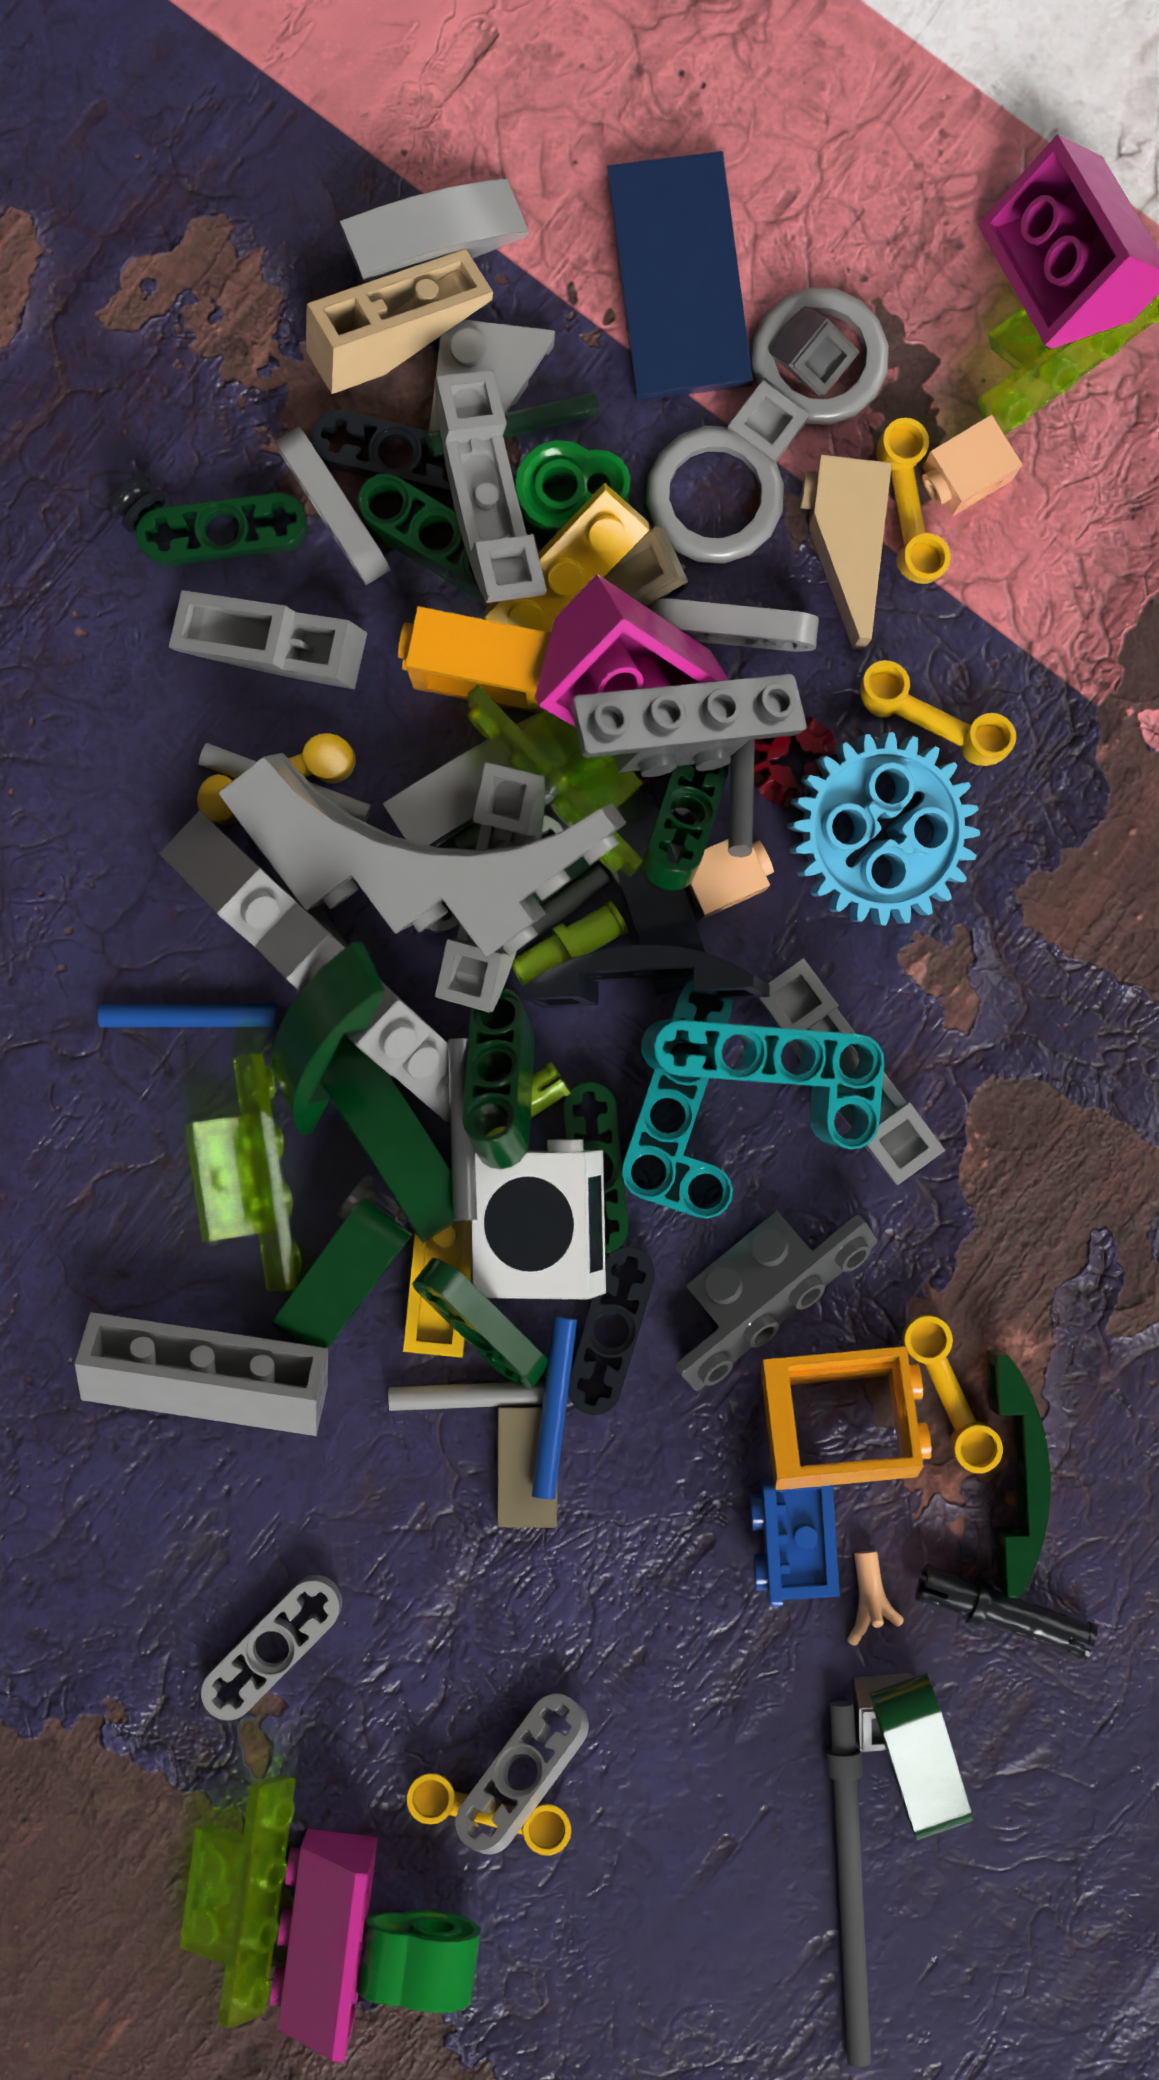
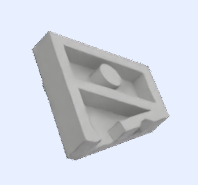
[429,320,555,433]

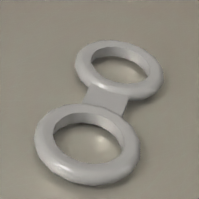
[646,287,889,564]

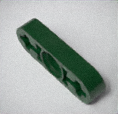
[136,493,309,567]
[642,764,729,890]
[563,1082,628,1254]
[412,1258,548,1390]

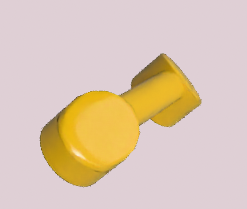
[876,418,951,584]
[860,660,1016,766]
[197,733,356,826]
[902,1314,1003,1473]
[407,1773,571,1856]

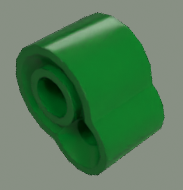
[515,440,630,543]
[357,1910,481,2013]

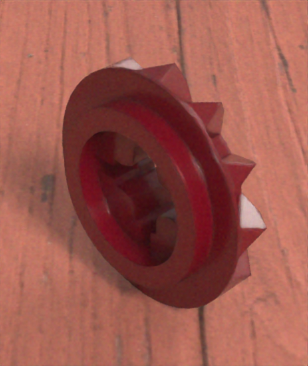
[754,717,838,809]

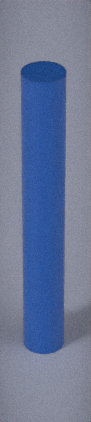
[98,1003,278,1028]
[531,1317,577,1499]

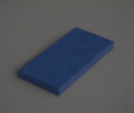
[607,151,753,401]

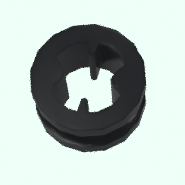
[107,473,166,532]

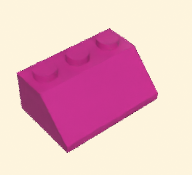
[977,134,1159,349]
[535,574,729,727]
[270,1829,378,2062]

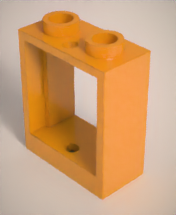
[398,606,551,716]
[761,1346,931,1490]

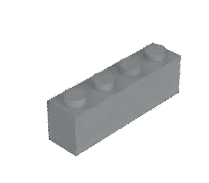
[75,1312,328,1436]

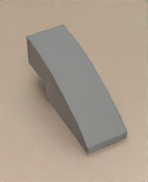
[340,178,529,284]
[169,590,367,689]
[383,713,570,847]

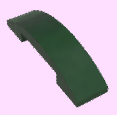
[272,942,386,1135]
[320,1033,457,1244]
[986,1349,1051,1598]

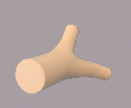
[847,1551,904,1646]

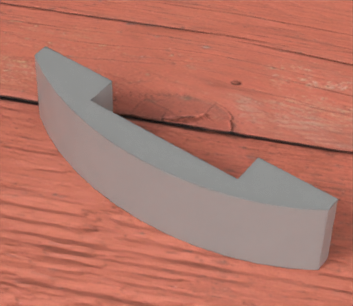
[434,370,546,603]
[435,762,545,1012]
[758,958,946,1186]

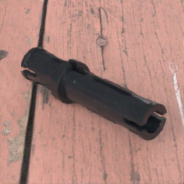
[915,1564,1097,1661]

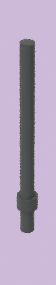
[826,1700,871,2067]

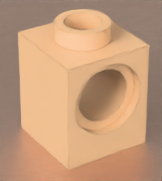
[922,415,1022,516]
[687,839,774,920]

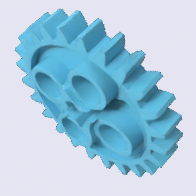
[787,732,980,925]

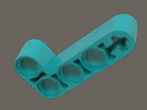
[622,978,733,1219]
[641,1019,884,1149]

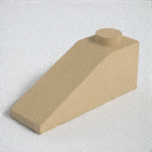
[306,249,493,394]
[800,455,892,651]

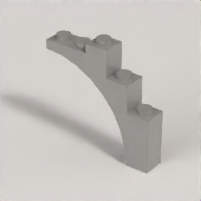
[218,753,626,957]
[159,810,450,1123]

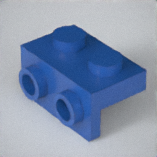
[750,1476,840,1607]

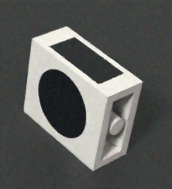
[472,1139,606,1299]

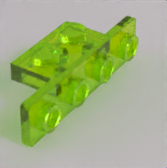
[978,294,1159,435]
[467,685,643,877]
[185,1052,301,1291]
[179,1774,296,2028]

